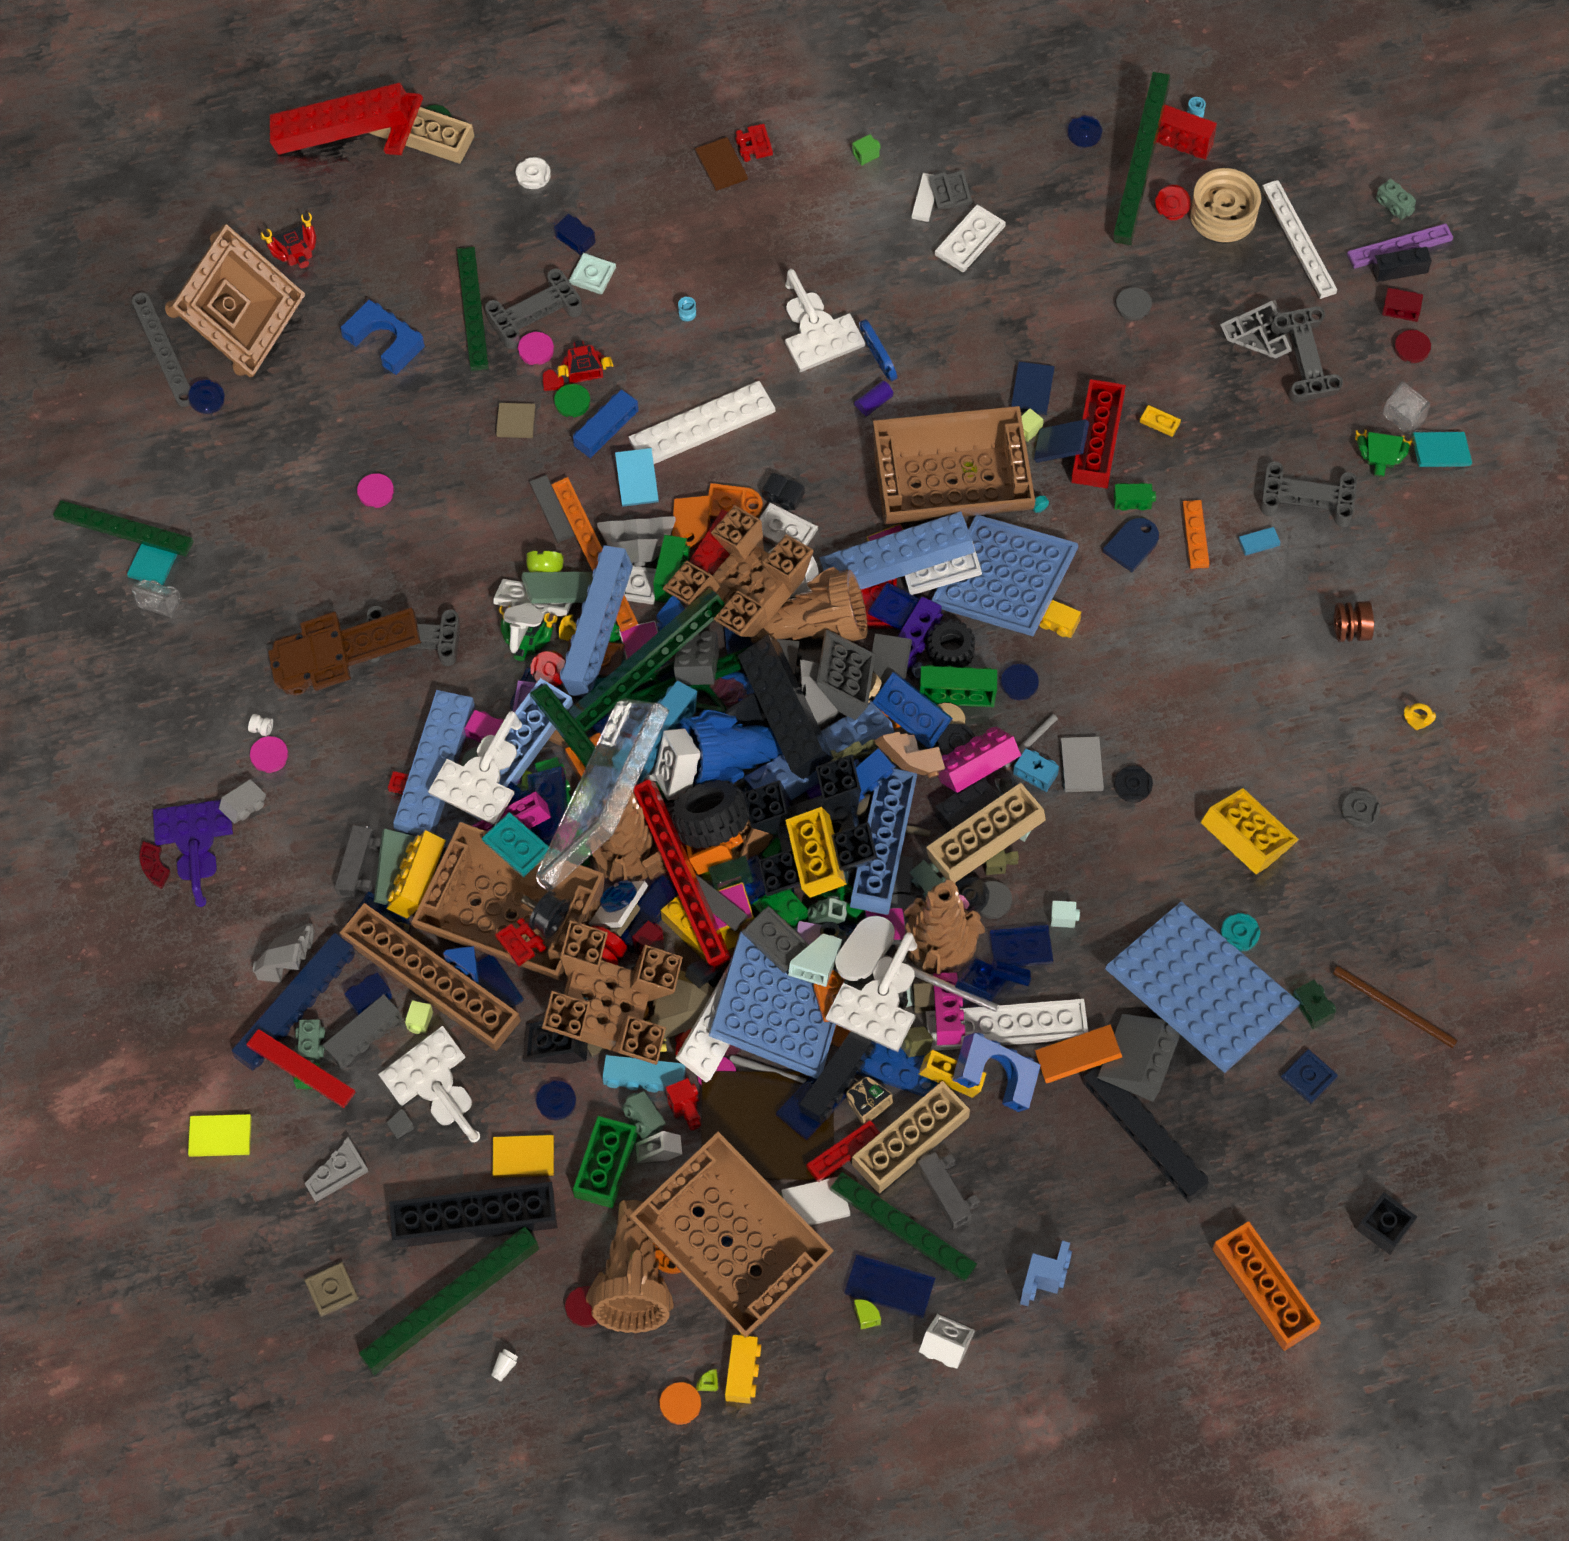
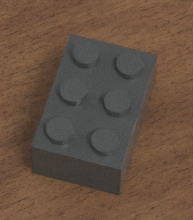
[674,631,719,685]

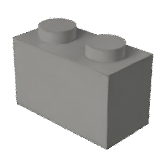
[219,779,266,824]

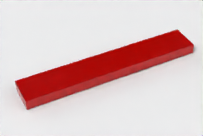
[246,1029,356,1108]

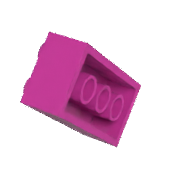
[938,726,1021,793]

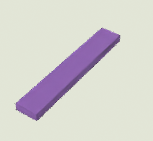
[1347,223,1453,269]

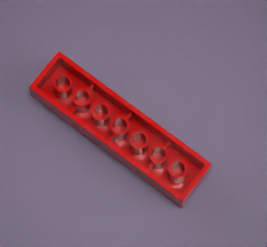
[270,83,409,155]

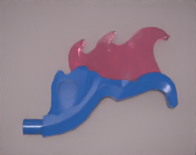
[706,672,754,705]

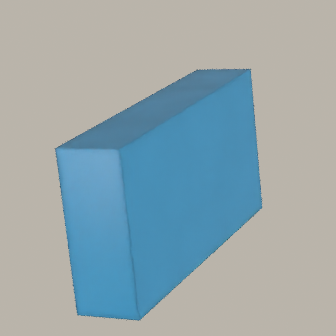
[1238,527,1280,556]

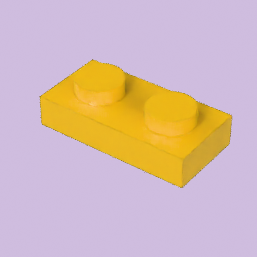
[1140,405,1181,437]

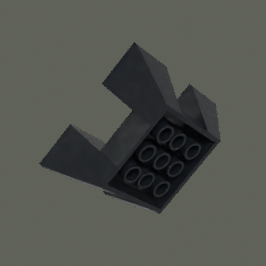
[744,754,878,896]

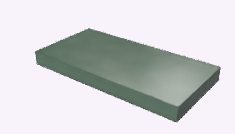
[521,572,593,604]
[374,829,416,905]

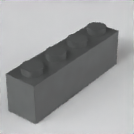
[323,994,401,1069]

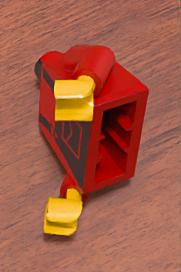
[260,213,317,268]
[557,340,614,384]

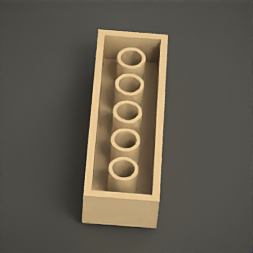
[369,107,474,164]
[926,783,1046,883]
[852,1081,970,1194]

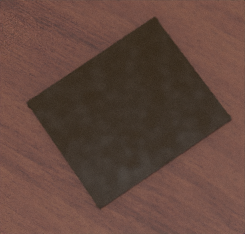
[701,1071,835,1180]

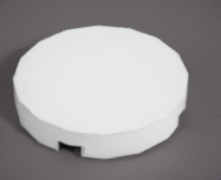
[516,157,551,189]

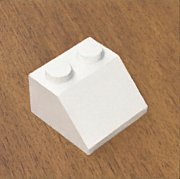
[919,1314,975,1368]

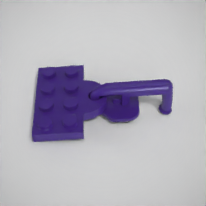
[153,800,233,907]

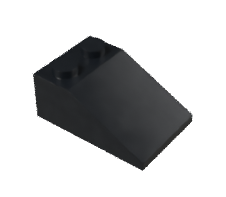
[523,1021,588,1064]

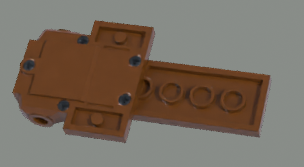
[268,607,421,695]

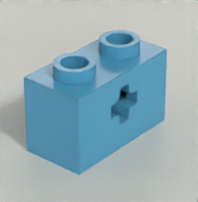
[1013,749,1059,792]

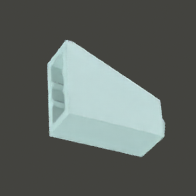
[788,934,842,987]

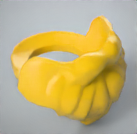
[559,615,577,641]
[1404,703,1436,730]

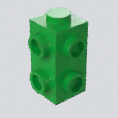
[1114,483,1156,511]

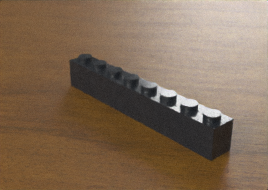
[800,991,908,1124]
[1083,1064,1209,1203]

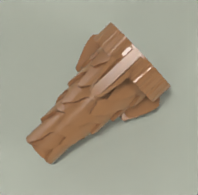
[750,567,867,643]
[588,787,659,883]
[904,880,985,975]
[586,1200,674,1333]

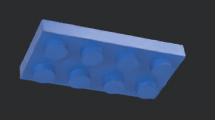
[872,672,953,749]
[856,1043,937,1097]

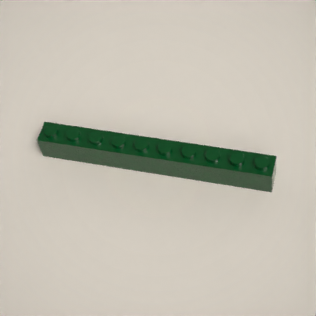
[1114,72,1170,246]
[568,588,725,733]
[359,1227,539,1375]

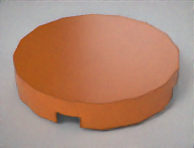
[660,1382,701,1425]

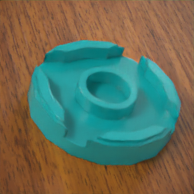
[1221,913,1261,951]

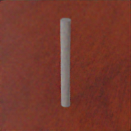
[1003,714,1058,769]
[730,1054,807,1084]

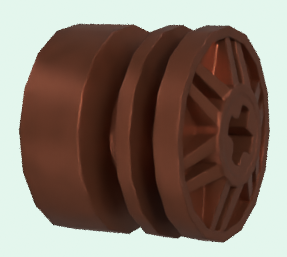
[1334,601,1374,642]

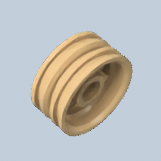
[1189,168,1261,242]

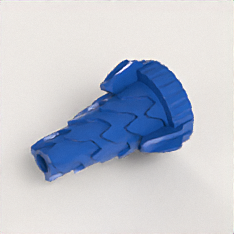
[676,710,783,787]

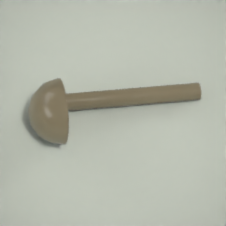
[857,793,931,837]

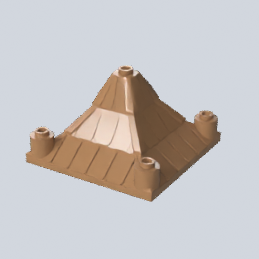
[165,224,305,377]

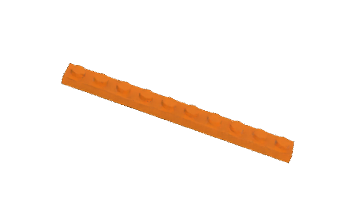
[551,477,638,632]

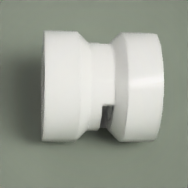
[248,714,273,737]

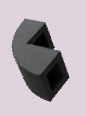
[685,959,723,989]

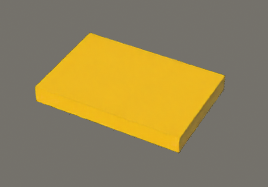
[493,1135,554,1178]

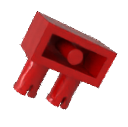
[666,1078,701,1131]

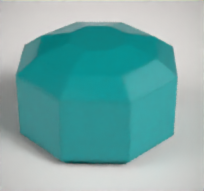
[1033,495,1049,513]

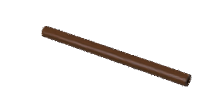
[1333,966,1458,1049]

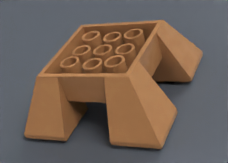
[663,505,814,637]
[542,920,683,1065]

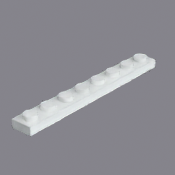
[1262,180,1337,299]

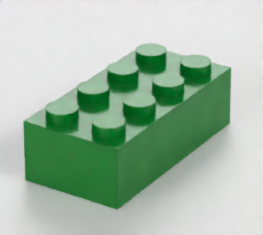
[918,665,997,707]
[573,1116,638,1208]

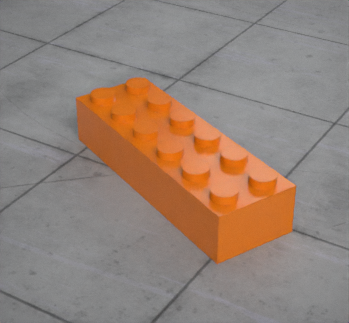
[1212,1221,1321,1351]

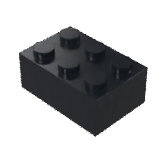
[935,778,999,832]

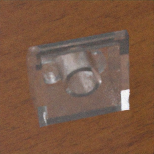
[1383,381,1430,435]
[131,580,181,618]

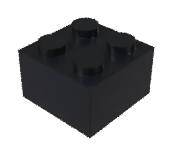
[1357,1192,1418,1255]

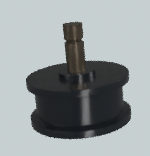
[521,890,570,938]

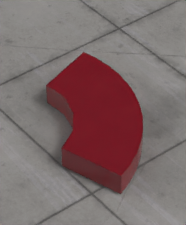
[139,841,171,889]

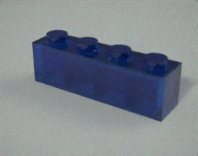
[619,876,679,953]

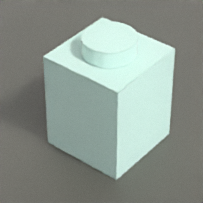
[1051,901,1080,928]

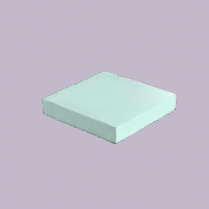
[569,253,616,295]

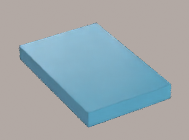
[615,448,659,507]

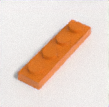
[1182,500,1209,569]

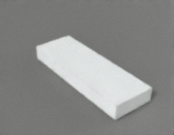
[912,173,935,222]

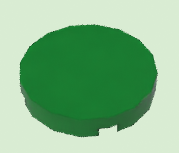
[554,384,590,418]

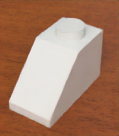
[636,1131,682,1163]

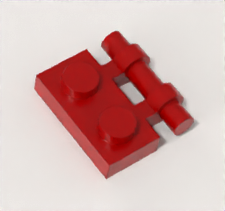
[736,124,773,162]
[495,918,546,967]

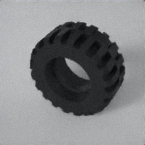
[670,780,749,848]

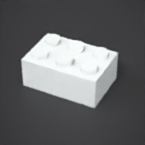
[654,729,700,800]

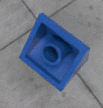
[443,946,480,985]

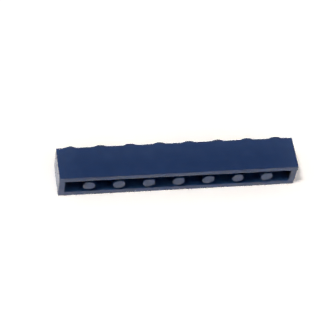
[231,933,355,1071]

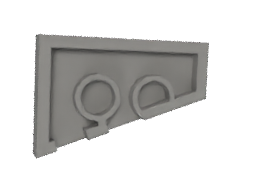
[305,1137,369,1203]

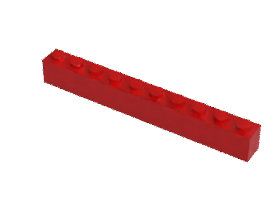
[632,779,732,967]

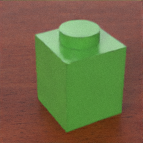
[852,134,881,166]

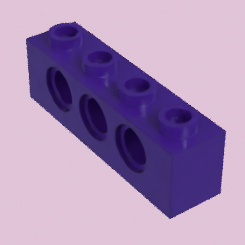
[898,597,943,673]

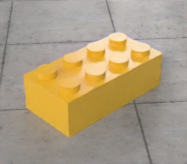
[786,807,847,898]
[387,830,446,919]

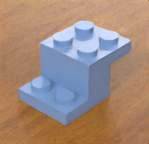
[1020,1241,1072,1306]

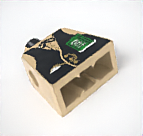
[846,1077,893,1125]

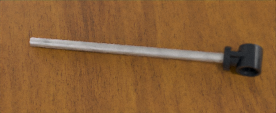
[820,922,999,1012]

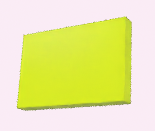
[188,1114,251,1157]

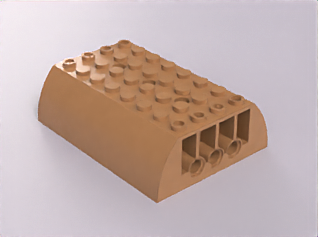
[873,406,1035,525]
[412,822,604,981]
[629,1132,834,1338]

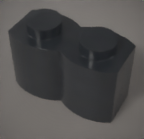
[762,473,805,510]

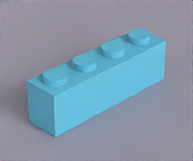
[603,1055,686,1093]

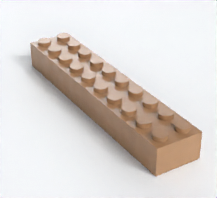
[340,903,521,1051]

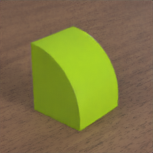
[854,1300,881,1329]

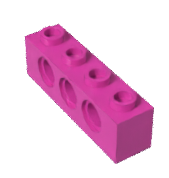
[472,791,551,832]
[933,972,965,1045]

